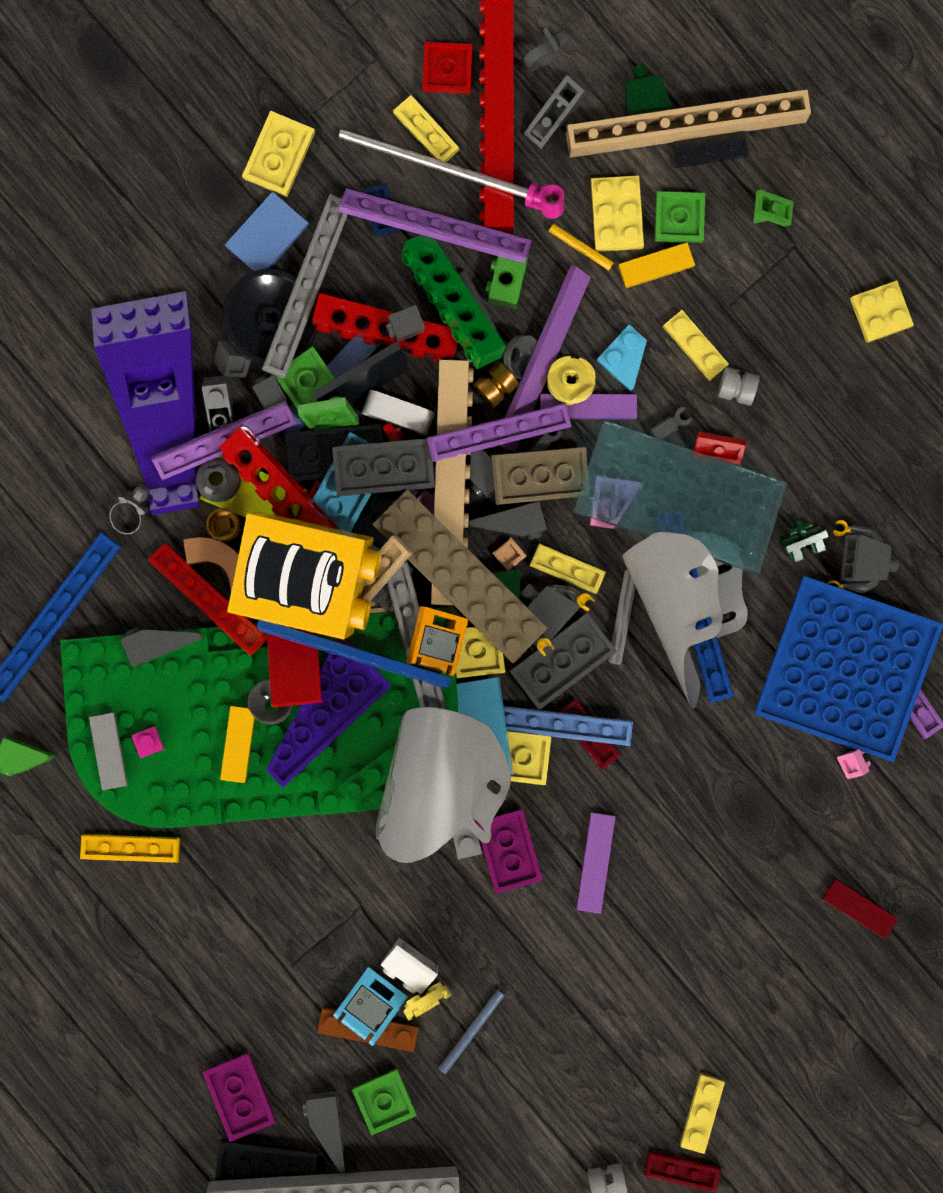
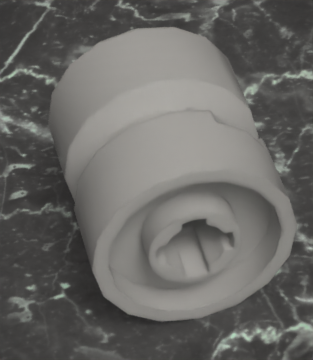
[717,367,760,406]
[587,1163,627,1193]

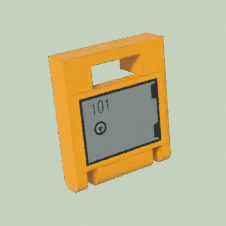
[407,606,468,676]

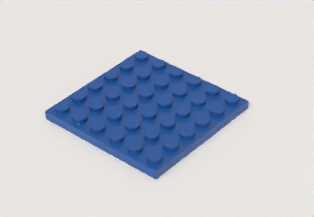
[754,576,943,762]

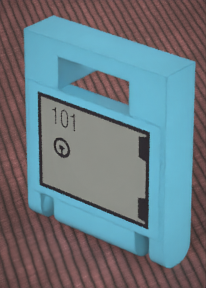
[333,967,408,1046]

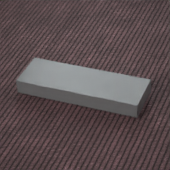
[89,713,128,790]

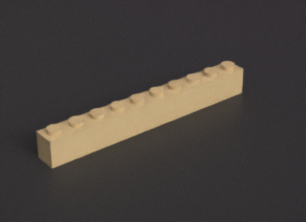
[566,90,811,158]
[431,360,473,606]

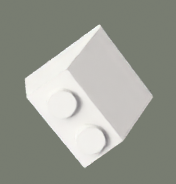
[381,937,439,994]

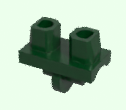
[779,518,829,562]

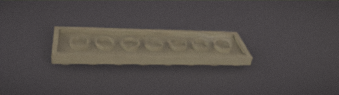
[373,490,548,663]

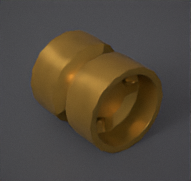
[473,362,519,408]
[206,508,242,543]

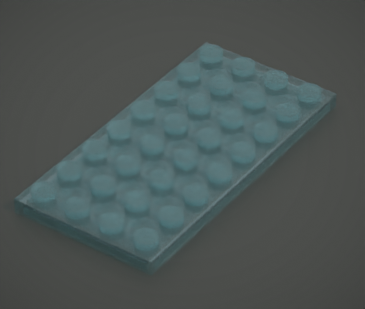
[573,420,787,575]

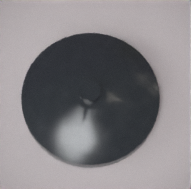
[222,269,318,366]

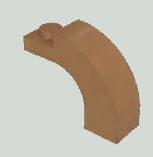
[183,537,239,591]

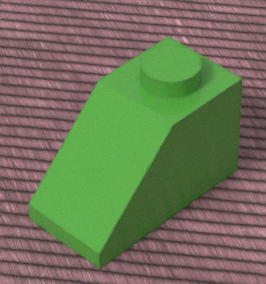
[0,737,55,776]

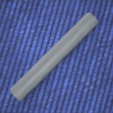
[608,569,636,665]

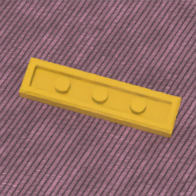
[80,834,180,863]

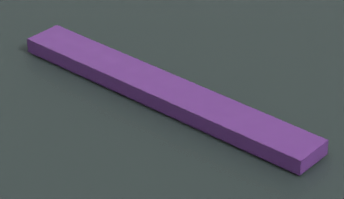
[339,188,532,264]
[500,266,591,452]

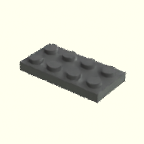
[332,439,435,497]
[510,612,617,710]

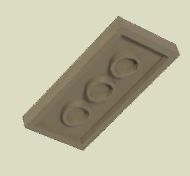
[492,447,590,505]

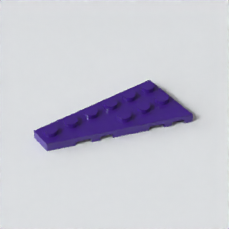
[266,638,392,788]

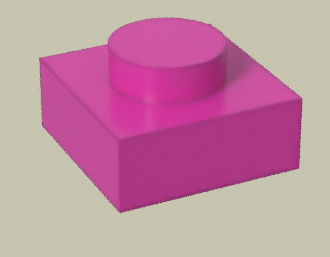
[131,726,165,758]

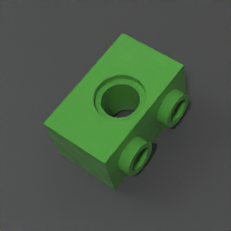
[485,256,528,309]

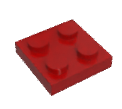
[422,42,472,94]

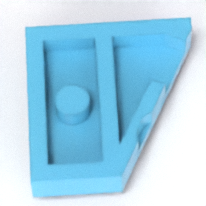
[596,325,647,392]

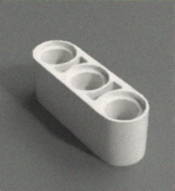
[361,390,435,437]

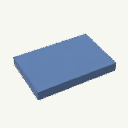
[225,192,309,271]

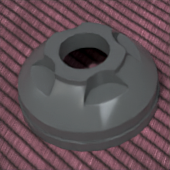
[503,335,537,379]
[196,458,241,503]
[248,679,293,724]

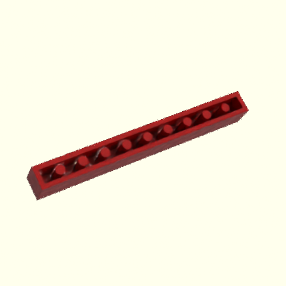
[480,0,514,233]

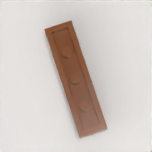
[317,1007,419,1052]

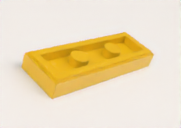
[618,242,695,288]
[220,706,255,783]

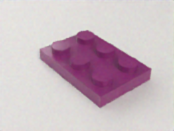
[476,809,543,894]
[202,1052,277,1142]

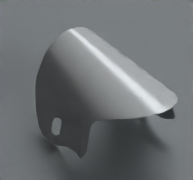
[622,531,748,709]
[376,707,511,863]

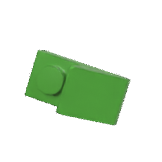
[753,189,793,226]

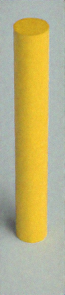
[549,224,614,271]

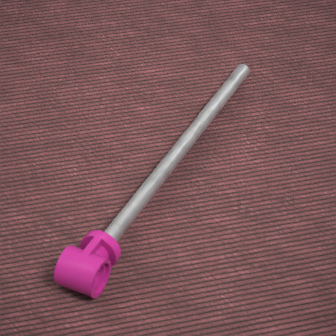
[339,129,565,219]

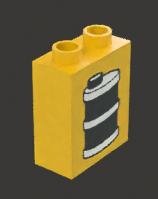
[227,512,382,639]

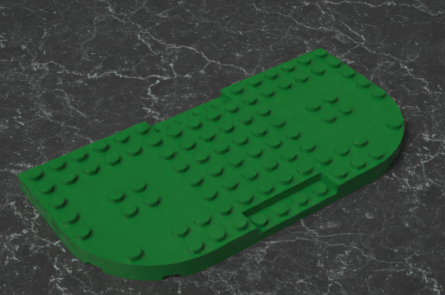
[60,607,458,828]

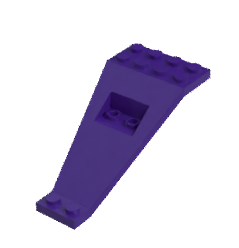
[91,291,200,515]

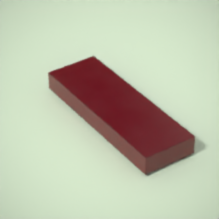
[558,698,621,770]
[822,878,898,940]
[643,1150,721,1193]

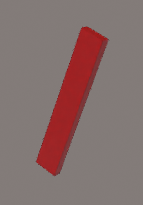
[147,543,267,657]

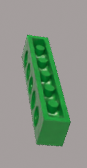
[401,235,506,369]

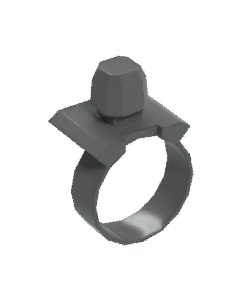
[523,27,569,71]
[109,484,150,534]

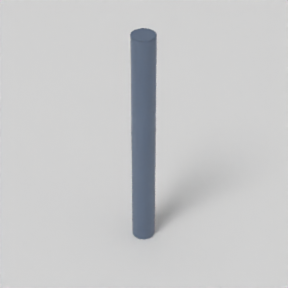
[439,989,505,1074]

